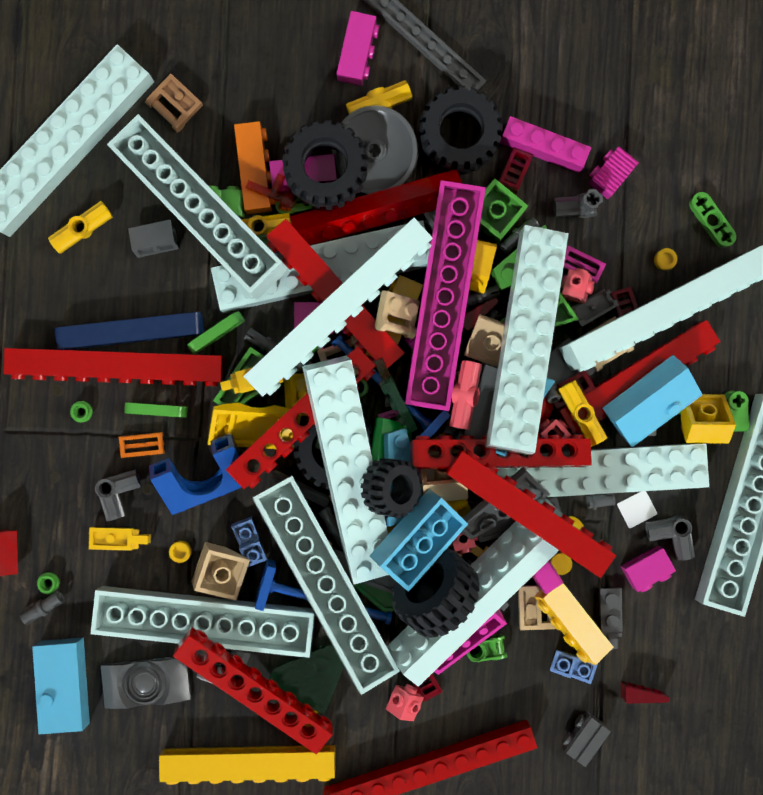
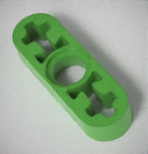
[689,192,736,248]
[187,311,245,355]
[124,402,188,418]

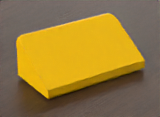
[284,373,308,417]

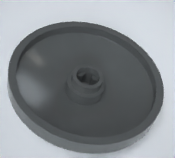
[332,106,418,194]

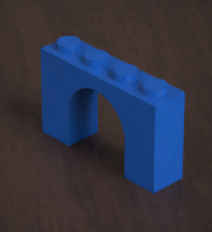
[149,433,242,515]

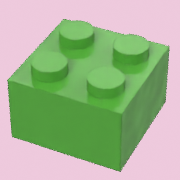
[479,179,528,244]

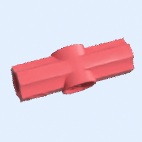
[449,361,482,430]

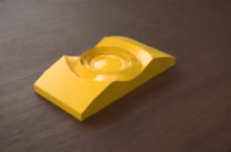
[207,402,301,449]

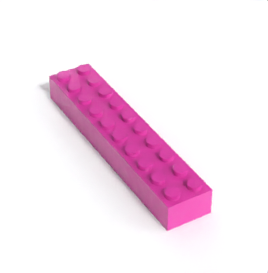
[405,180,486,411]

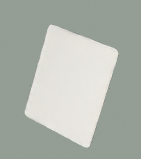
[617,491,657,528]

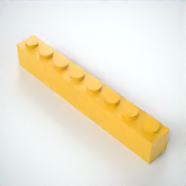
[159,745,336,785]

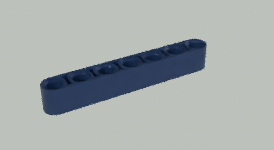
[54,312,204,350]

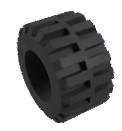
[360,458,422,518]

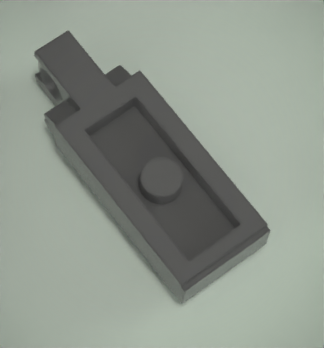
[598,587,623,649]

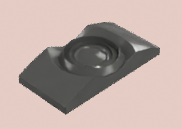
[101,657,191,709]

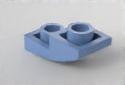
[231,516,267,567]
[550,650,598,684]

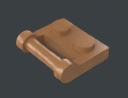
[145,73,203,133]

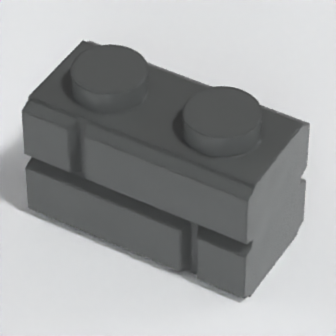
[562,711,611,767]

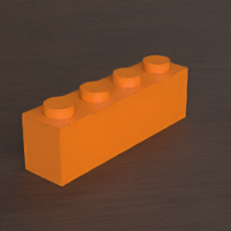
[234,121,275,214]

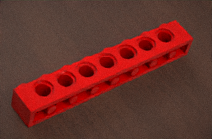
[226,346,376,489]
[410,435,592,469]
[173,627,333,755]

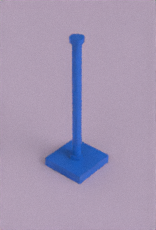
[332,334,451,440]
[255,559,392,625]

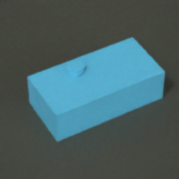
[602,355,702,447]
[370,489,468,592]
[32,638,90,734]

